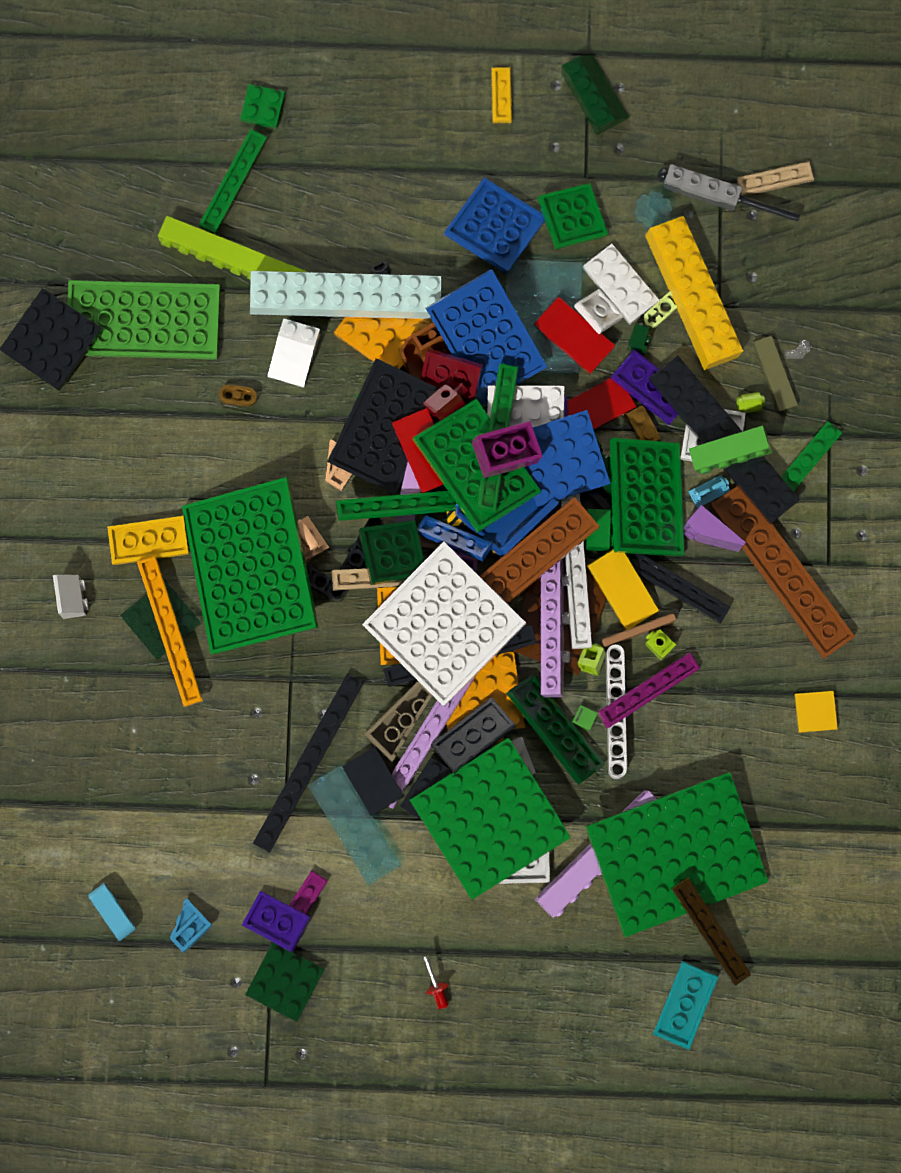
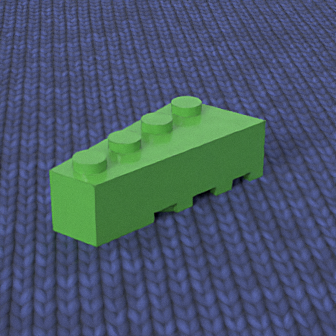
[689,426,773,474]

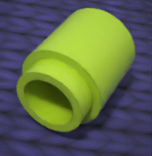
[736,392,765,413]

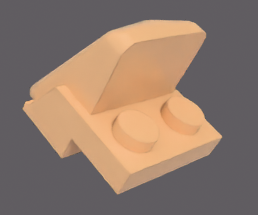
[298,516,329,563]

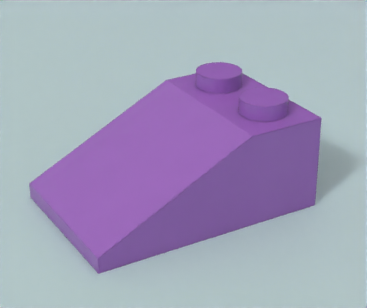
[683,505,746,552]

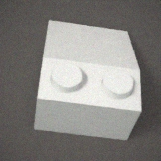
[268,319,321,388]

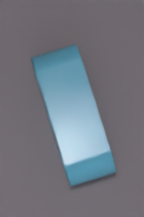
[88,883,136,941]

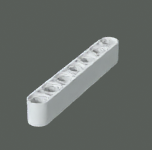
[605,645,627,779]

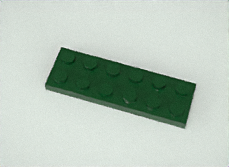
[506,674,605,785]

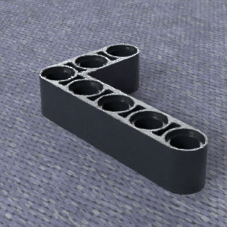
[306,518,384,602]

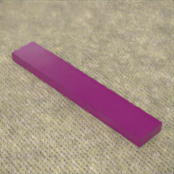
[597,652,700,728]

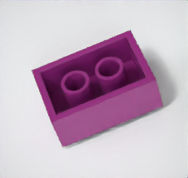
[472,421,543,478]

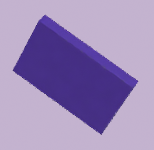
[242,890,311,953]

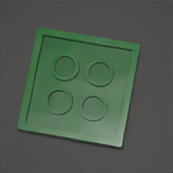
[537,183,608,250]

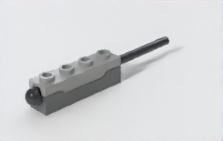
[658,164,800,222]

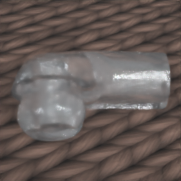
[785,339,811,359]

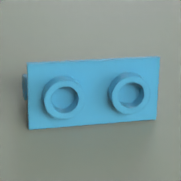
[688,475,730,508]

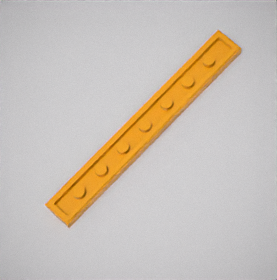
[137,556,203,707]

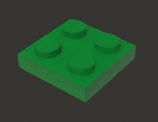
[240,84,285,129]

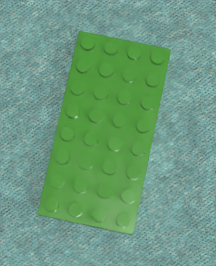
[67,280,220,360]

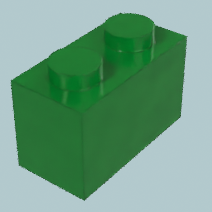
[585,509,613,551]

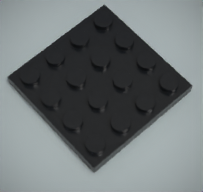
[0,288,103,391]

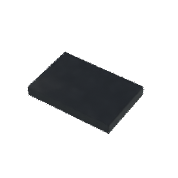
[342,746,405,817]

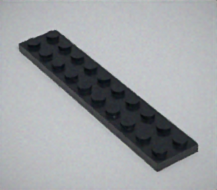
[648,355,800,524]

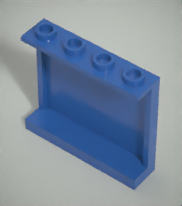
[455,498,559,558]

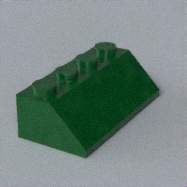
[561,55,629,135]

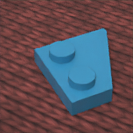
[170,898,213,953]

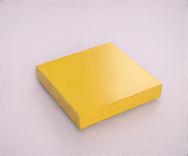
[794,691,838,733]

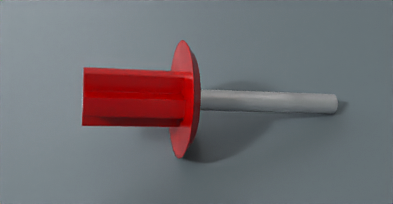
[423,956,449,1010]

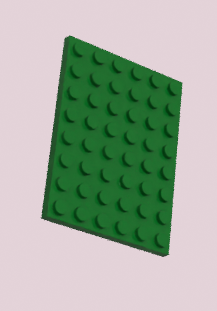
[182,477,319,655]
[585,772,768,938]

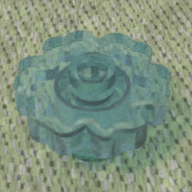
[634,191,672,229]

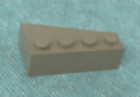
[364,680,432,762]

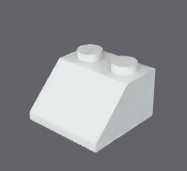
[53,575,89,619]

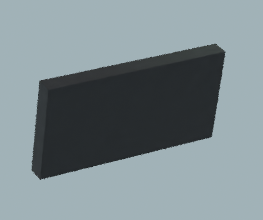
[431,697,516,774]

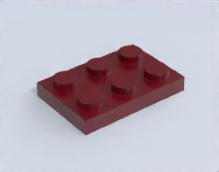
[420,348,483,401]

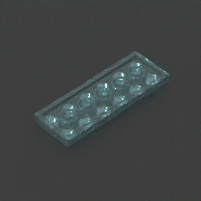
[308,766,401,886]

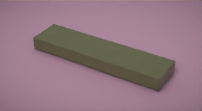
[753,336,797,412]

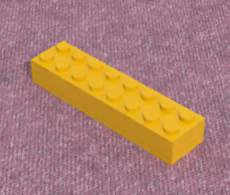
[645,216,743,370]

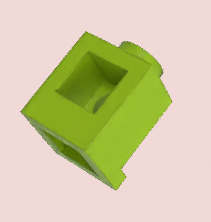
[645,629,676,660]
[578,643,606,676]

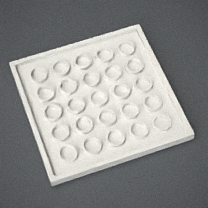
[362,542,527,707]

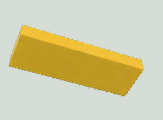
[492,68,511,123]

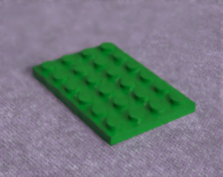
[413,399,541,533]
[610,438,684,556]

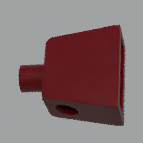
[423,383,468,422]

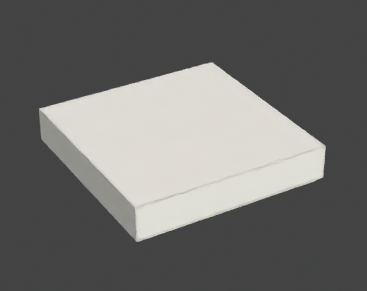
[574,289,624,334]

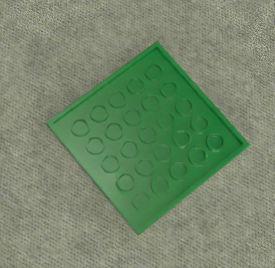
[410,738,572,900]

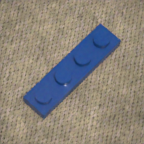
[417,516,492,561]

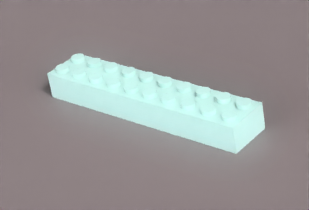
[250,271,441,319]

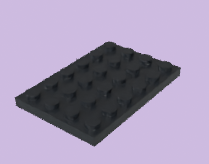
[327,358,439,495]

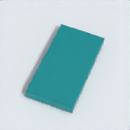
[652,961,719,1050]

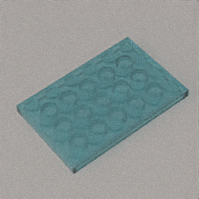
[506,260,582,374]

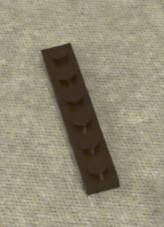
[671,877,751,986]

